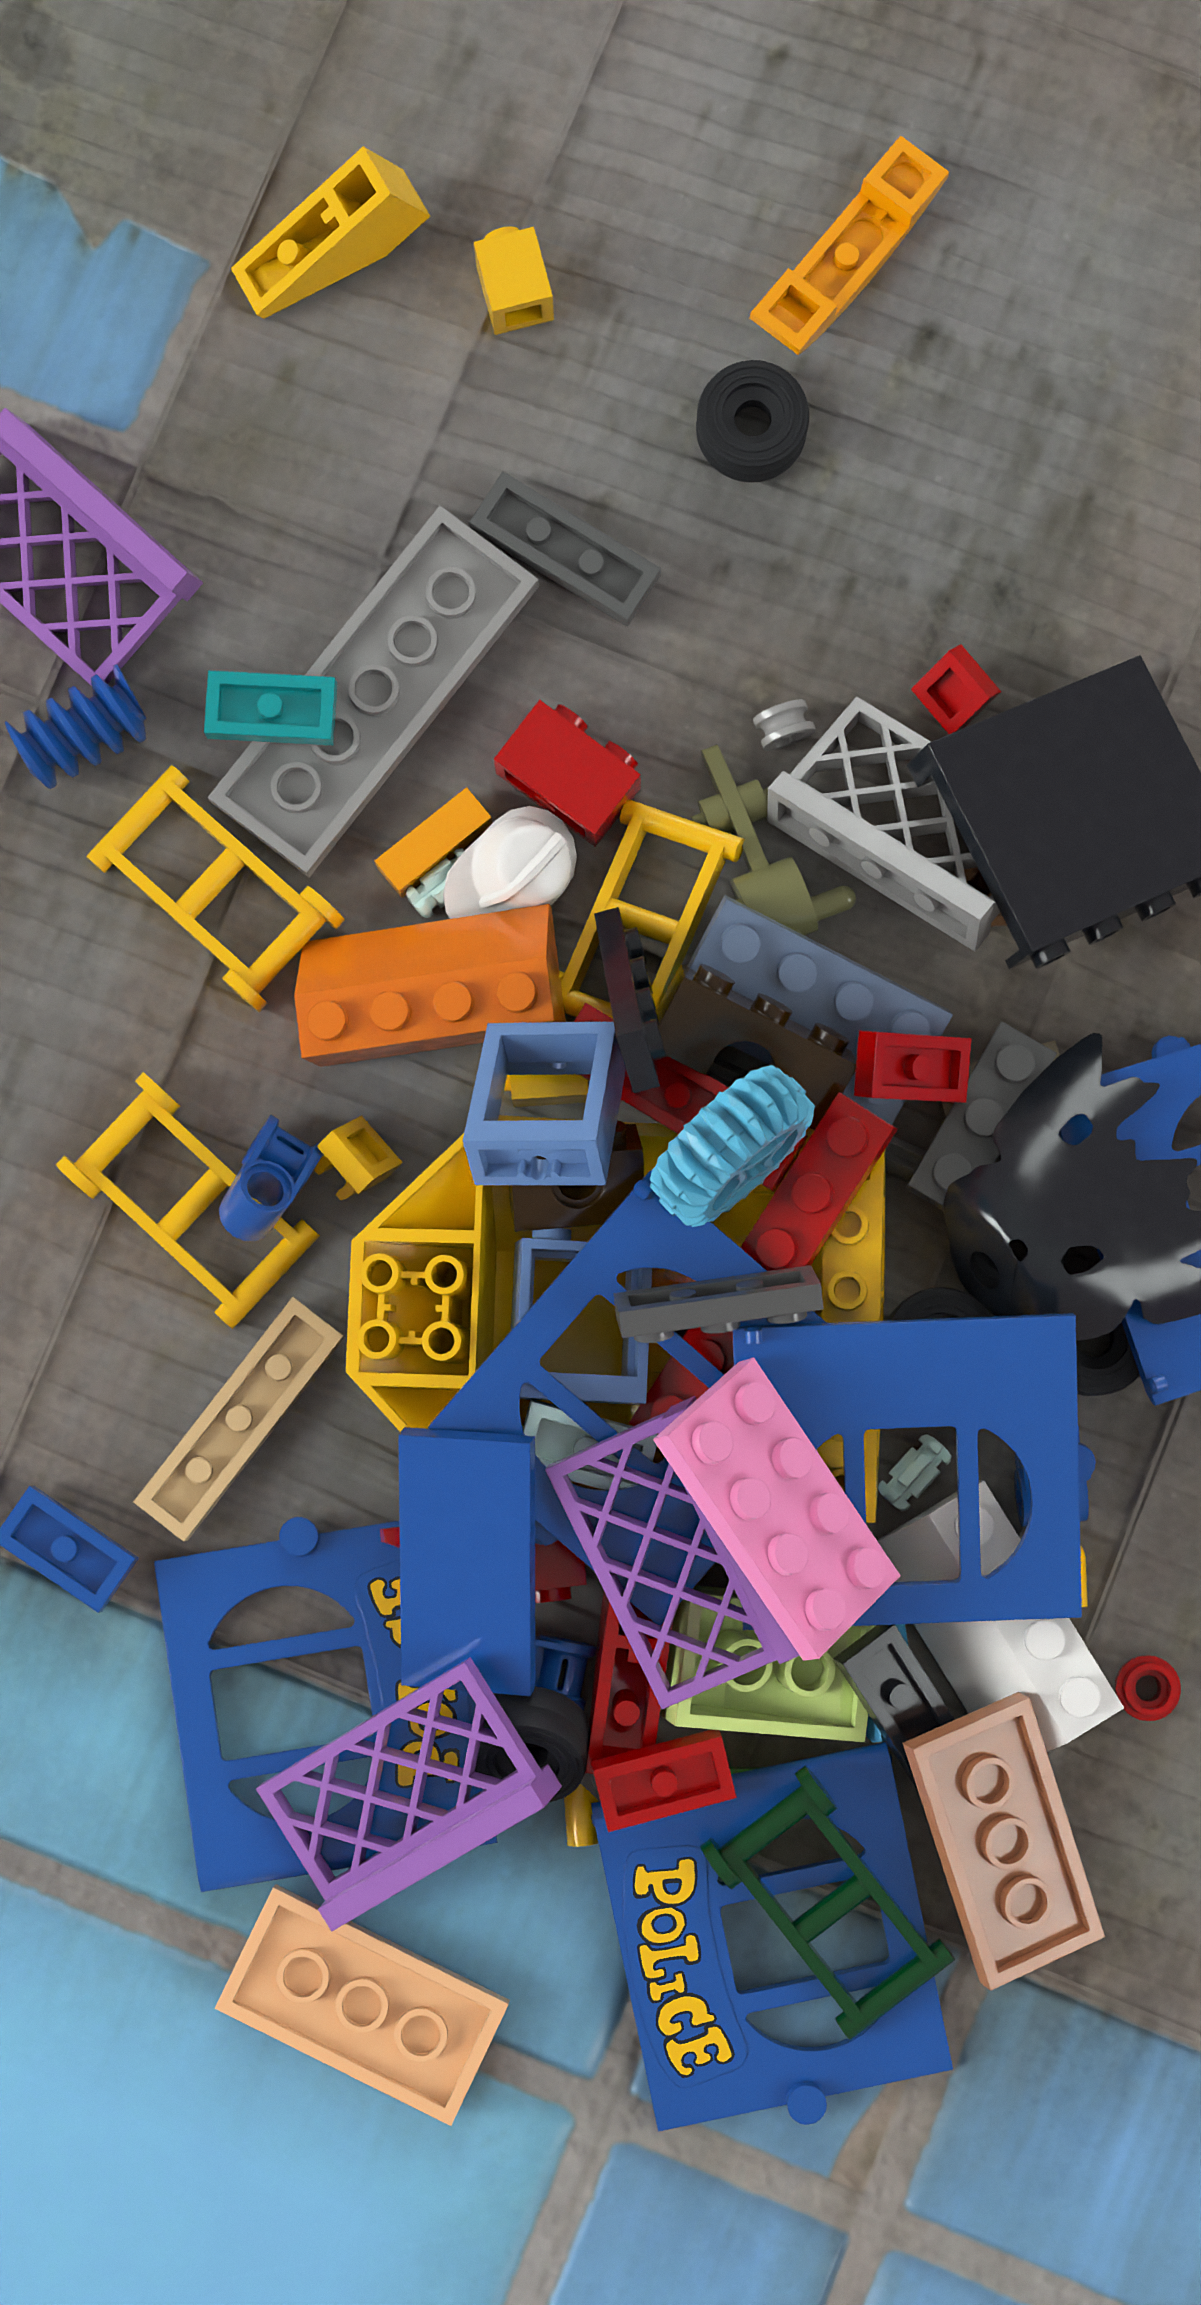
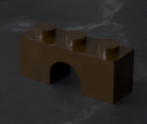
[656,964,856,1130]

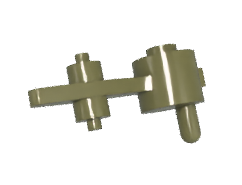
[691,744,856,936]

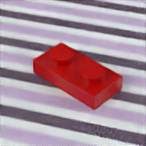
[854,1030,972,1103]
[590,1729,737,1832]

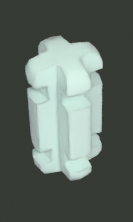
[406,848,465,918]
[878,1434,952,1511]

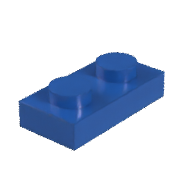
[0,1486,139,1613]

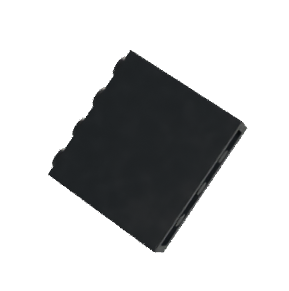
[907,655,1201,969]

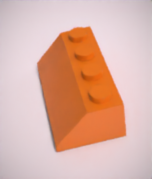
[294,904,566,1067]

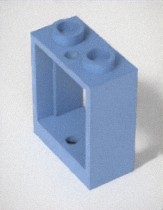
[463,1022,626,1185]
[511,1228,652,1405]

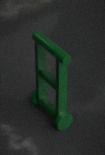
[700,1765,955,2040]

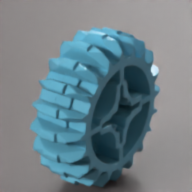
[650,1065,815,1227]

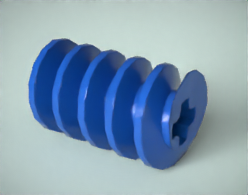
[5,664,147,789]

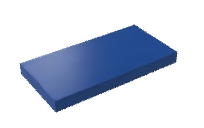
[398,1427,535,1696]

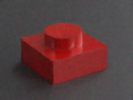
[911,644,1002,734]

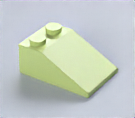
[660,1585,876,1742]

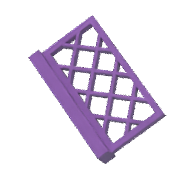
[0,408,203,686]
[545,1396,800,1709]
[256,1657,562,1932]

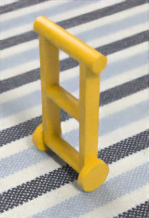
[86,765,345,1012]
[559,799,745,1019]
[55,1072,320,1329]

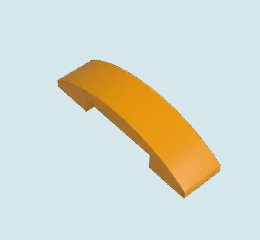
[749,135,949,356]

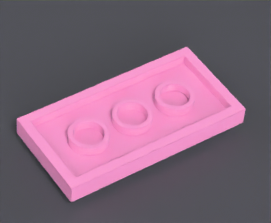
[653,1357,901,1661]

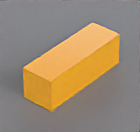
[374,787,493,898]

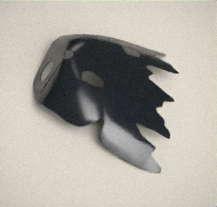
[943,1033,1201,1341]

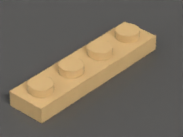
[133,1297,345,1542]

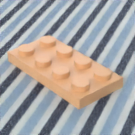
[214,1884,510,2126]

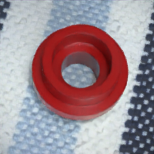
[1115,1655,1181,1721]

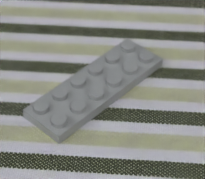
[207,505,539,878]

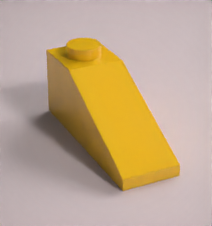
[231,146,430,319]

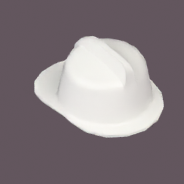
[443,806,577,919]

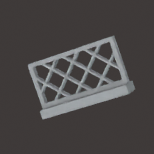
[767,696,1000,952]

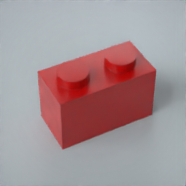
[493,699,641,847]

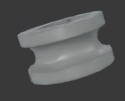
[753,699,816,751]

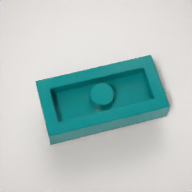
[204,670,338,746]

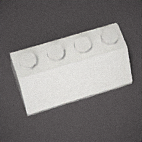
[877,1480,1124,1752]

